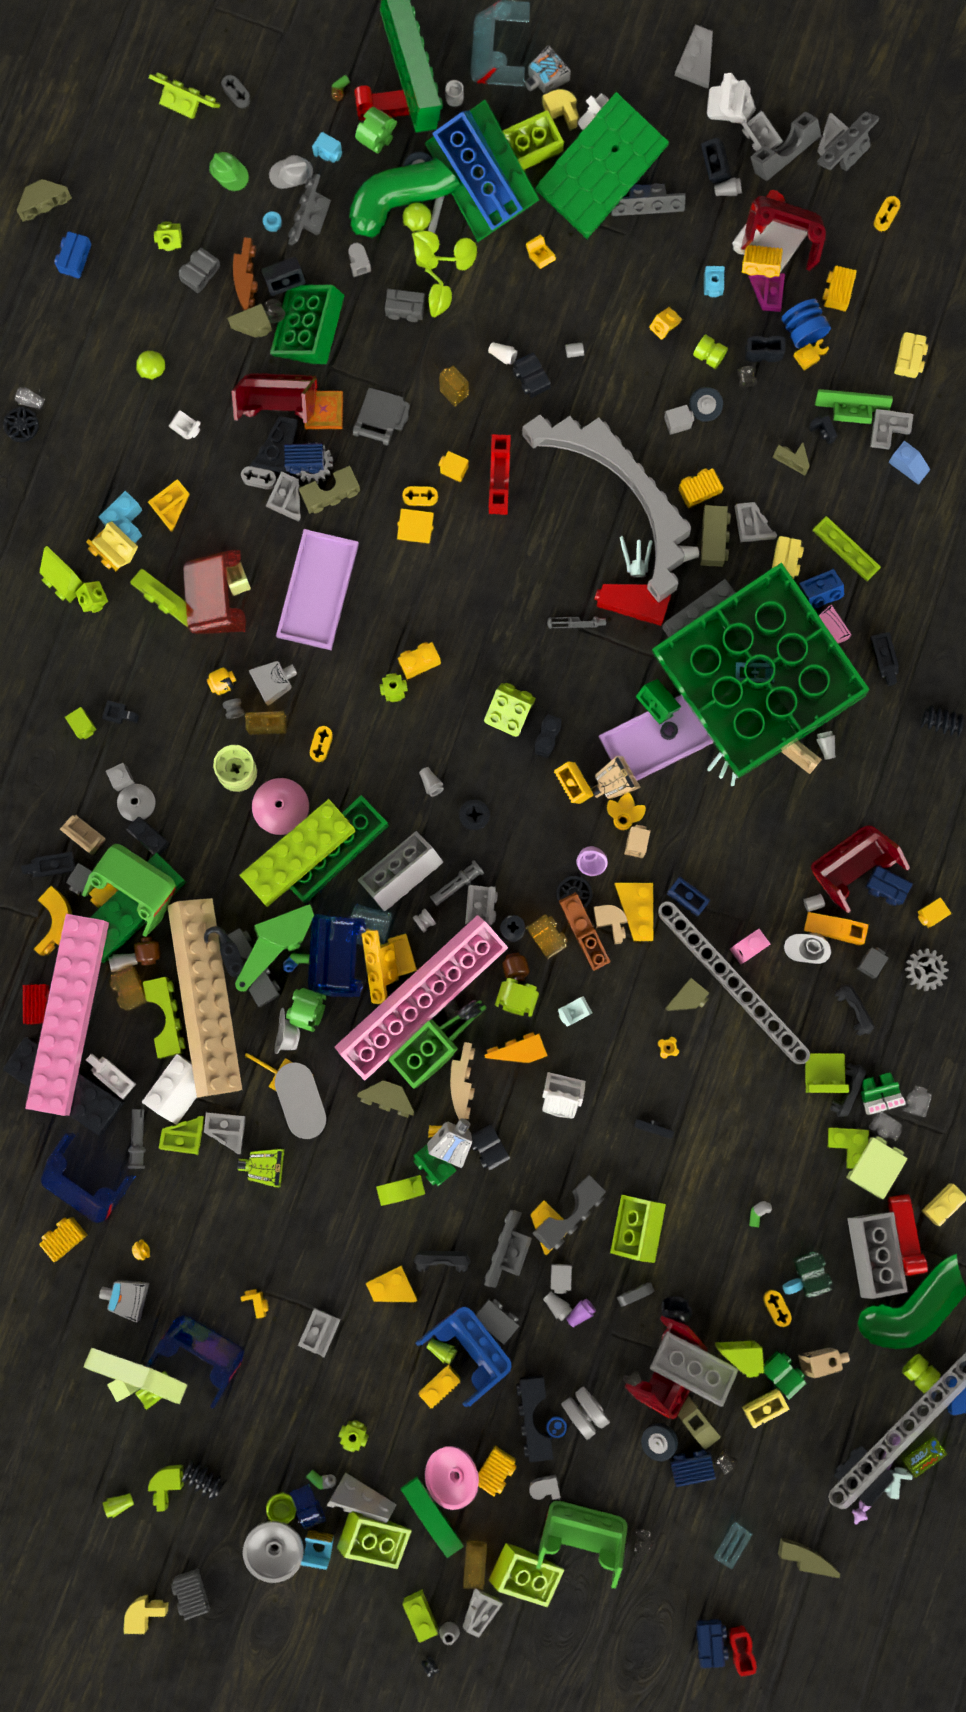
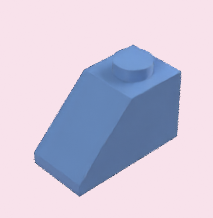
[889,441,930,484]

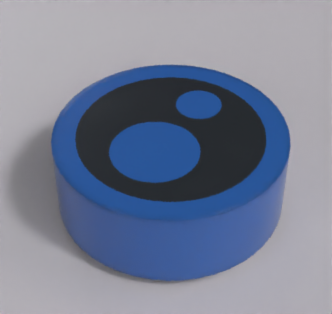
[547,1416,567,1438]

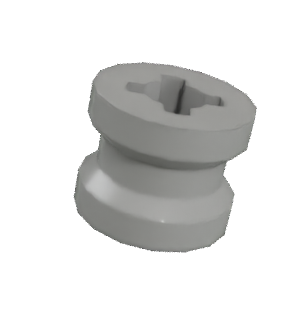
[413,909,436,933]

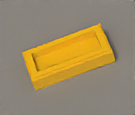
[388,934,417,976]

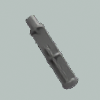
[547,616,606,629]

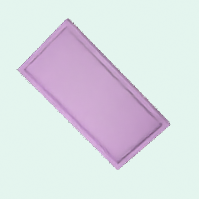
[276,529,359,650]
[599,695,713,781]

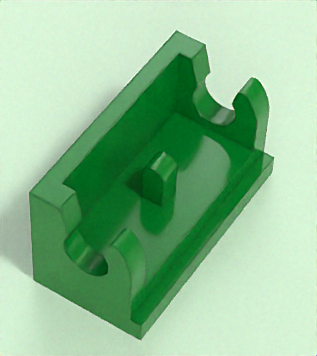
[636,679,681,724]

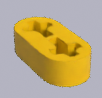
[874,196,900,231]
[402,486,438,506]
[310,726,333,762]
[763,1290,792,1327]

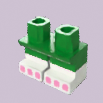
[861,1072,906,1115]

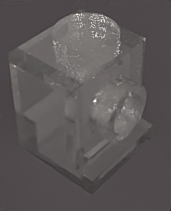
[903,1086,932,1117]
[868,1112,902,1140]

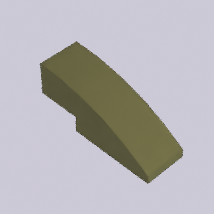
[778,1538,840,1578]

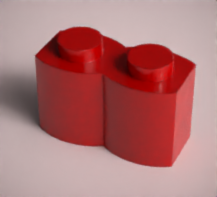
[729,1626,756,1677]

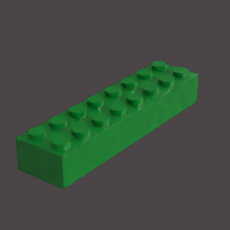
[380,0,443,132]

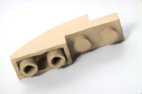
[450,1042,475,1120]

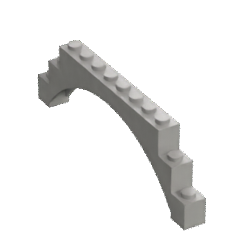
[522,414,691,603]

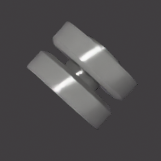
[561,1386,610,1440]

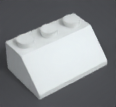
[142,1054,197,1125]

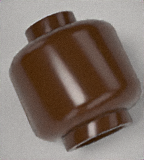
[134,936,160,965]
[502,953,530,982]

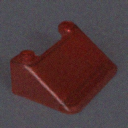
[184,550,246,634]

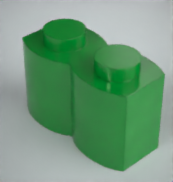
[763,1352,806,1400]

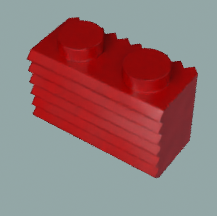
[23,984,50,1025]

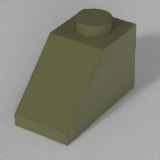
[227,304,272,337]
[665,978,709,1011]

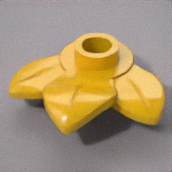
[607,793,645,830]

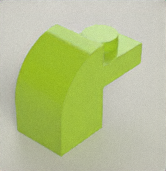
[376,1175,425,1206]
[148,1465,184,1511]

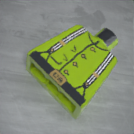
[238,1149,284,1187]

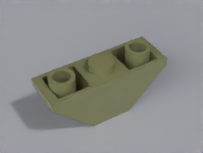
[17,179,72,222]
[357,1081,415,1118]
[678,1395,721,1450]

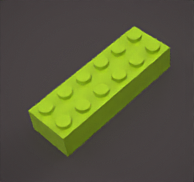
[240,799,356,907]

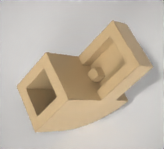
[593,905,628,944]

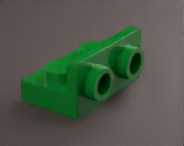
[413,1145,457,1186]

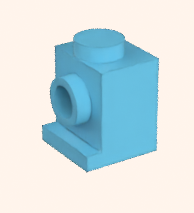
[312,132,342,163]
[704,266,724,297]

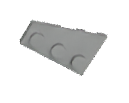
[675,25,713,89]
[327,1473,397,1523]

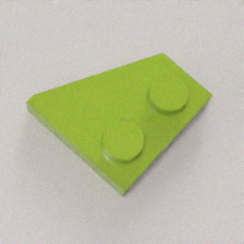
[159,1116,205,1155]

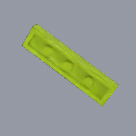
[813,516,881,581]

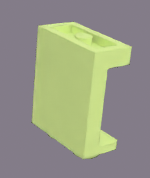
[846,1136,907,1199]

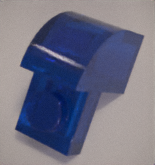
[290,1484,326,1530]

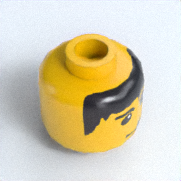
[207,667,236,695]

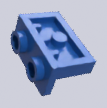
[799,569,844,609]

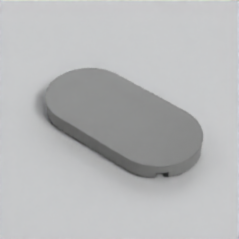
[275,1063,326,1139]

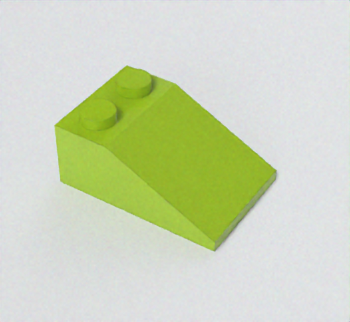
[40,546,83,602]
[337,1511,411,1569]
[489,1543,564,1607]

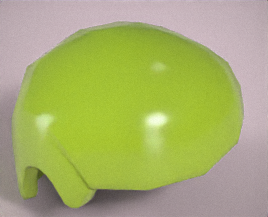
[402,202,431,231]
[136,350,165,380]
[266,1493,297,1524]

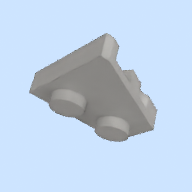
[818,113,849,156]
[266,471,301,521]
[735,502,777,542]
[463,1589,503,1637]

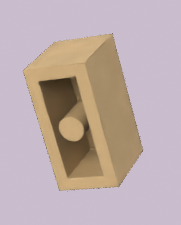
[624,825,650,858]

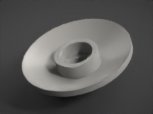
[117,784,155,821]

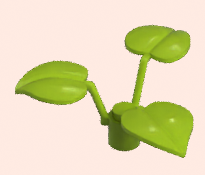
[412,231,477,317]

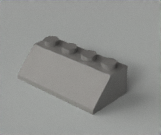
[358,831,443,912]
[848,1212,908,1299]

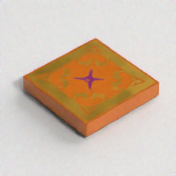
[305,391,343,429]

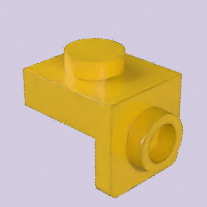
[526,235,556,269]
[649,307,682,339]
[241,1289,269,1318]

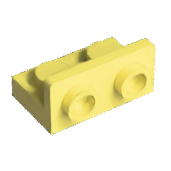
[92,521,138,568]

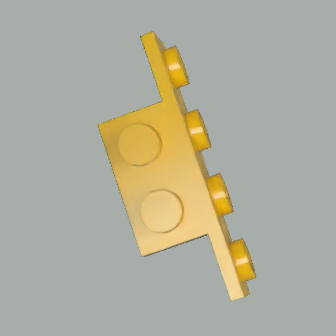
[361,929,399,1004]

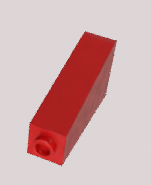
[594,584,671,626]

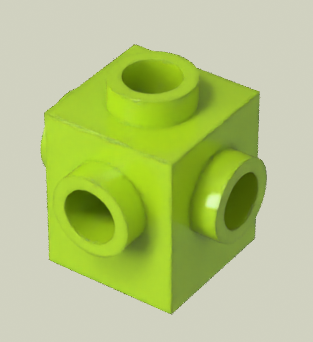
[154,222,183,251]
[75,581,108,613]
[380,673,408,702]
[338,1420,369,1452]

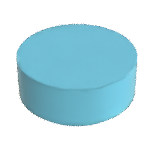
[263,211,282,232]
[782,1279,804,1294]

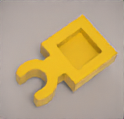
[794,339,829,370]

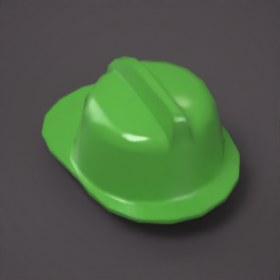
[209,152,249,191]

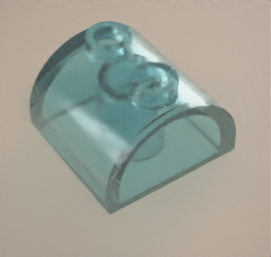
[346,904,393,946]

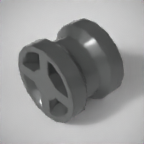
[222,698,245,719]

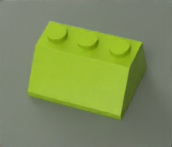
[503,110,564,170]
[610,1195,666,1263]
[715,1341,764,1377]

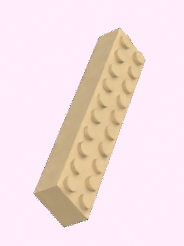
[167,899,242,1098]

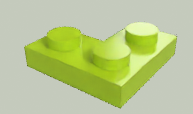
[828,1128,869,1169]

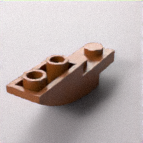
[233,237,258,311]
[559,892,610,971]

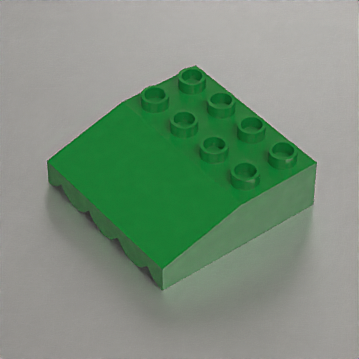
[652,562,870,779]

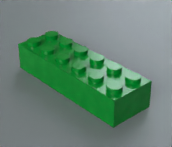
[290,795,389,904]
[90,853,187,963]

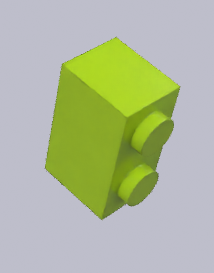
[403,1590,438,1643]

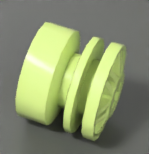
[213,745,257,792]

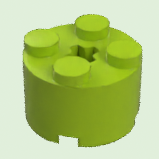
[495,978,539,1017]

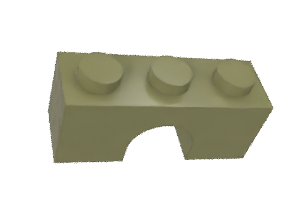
[299,466,360,514]

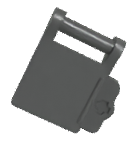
[353,388,410,445]

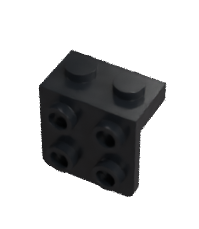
[834,1446,895,1507]

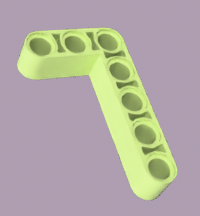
[83,1348,187,1404]

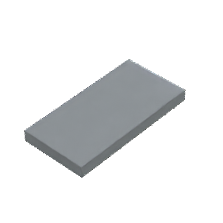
[650,1331,739,1407]

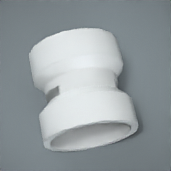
[445,80,464,107]

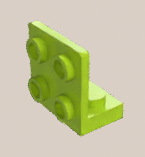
[805,1054,849,1093]

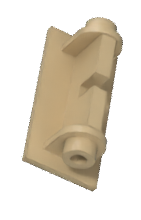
[781,741,822,774]

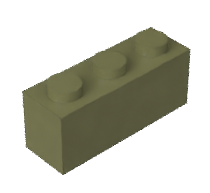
[700,505,731,567]

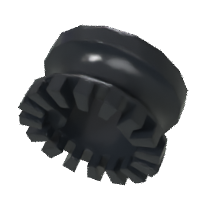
[660,722,678,740]
[421,1656,440,1678]

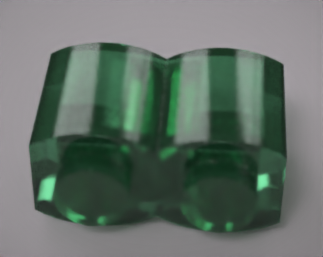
[793,1251,832,1298]

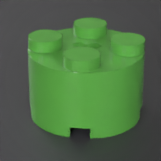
[355,107,397,154]
[286,988,326,1032]

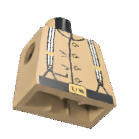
[591,756,640,799]
[798,1348,849,1378]

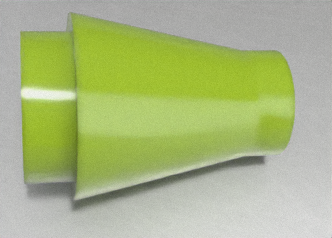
[427,1338,457,1365]
[103,1493,134,1518]

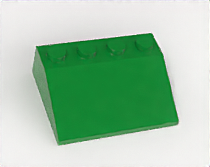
[270,285,344,364]

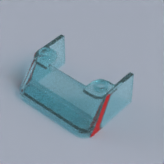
[471,0,530,86]

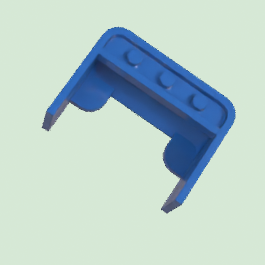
[415,1307,512,1407]

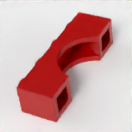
[489,434,511,515]

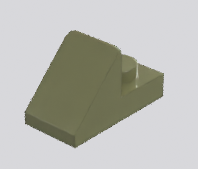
[773,442,810,475]

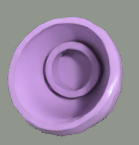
[576,846,608,876]

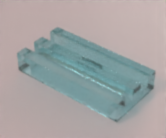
[714,1522,752,1569]

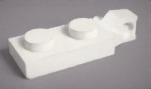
[86,1054,136,1099]

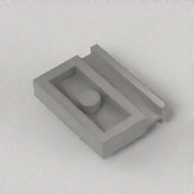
[298,1308,341,1357]

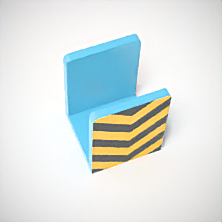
[301,1530,334,1569]

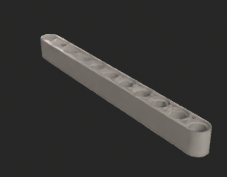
[658,902,810,1064]
[829,1353,966,1509]

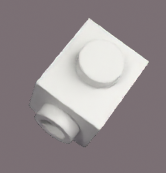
[169,410,201,439]

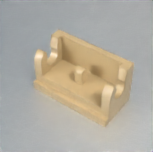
[60,815,106,855]

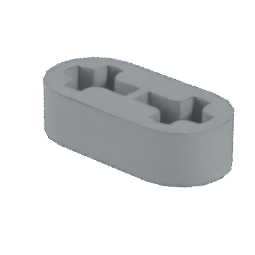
[241,467,277,489]

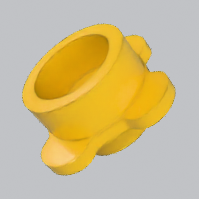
[658,1037,679,1058]
[132,1239,150,1260]

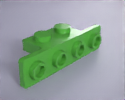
[815,389,893,424]

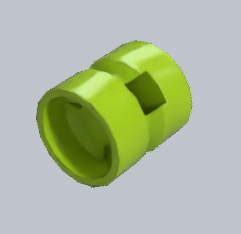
[693,334,728,369]
[902,1354,941,1393]

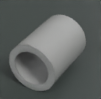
[565,342,584,358]
[804,894,825,912]

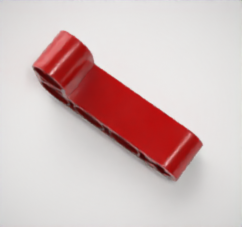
[355,86,410,121]
[888,1194,928,1276]

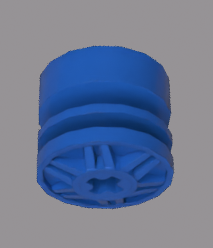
[782,299,831,348]

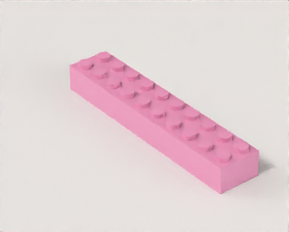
[25,914,109,1116]
[335,915,508,1080]

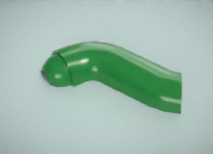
[349,158,461,238]
[858,1254,966,1349]

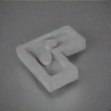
[870,409,913,450]

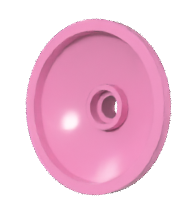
[252,778,309,835]
[425,1447,479,1509]

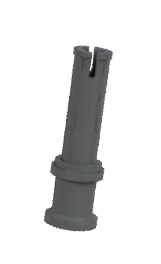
[430,860,484,906]
[128,1109,146,1169]

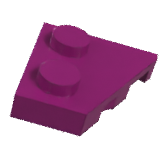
[749,273,785,312]

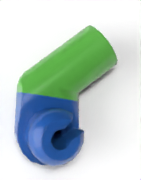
[283,953,310,972]

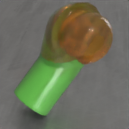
[331,75,350,101]

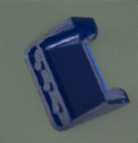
[308,914,366,997]

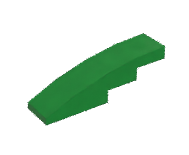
[401,1477,464,1558]

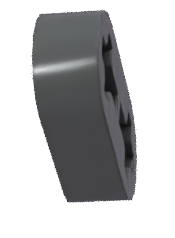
[222,75,250,108]
[617,1282,655,1307]

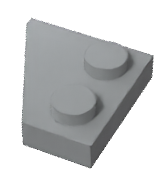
[204,1113,246,1154]

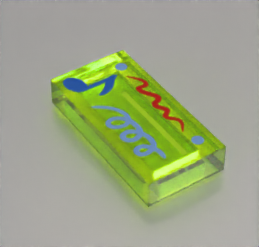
[902,1437,947,1478]

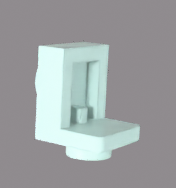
[558,996,592,1026]
[885,1467,912,1499]

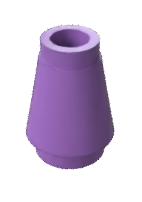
[566,1299,596,1327]

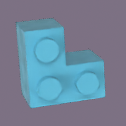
[99,491,142,543]

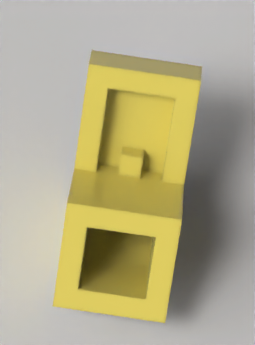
[542,90,579,130]
[124,1595,168,1634]

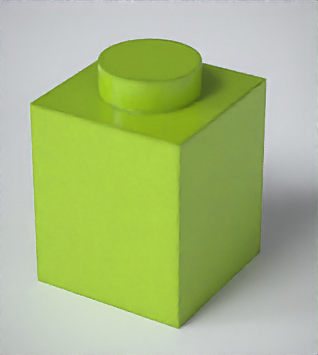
[65,707,97,739]

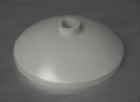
[243,1521,304,1583]

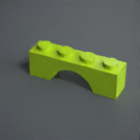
[143,977,186,1058]

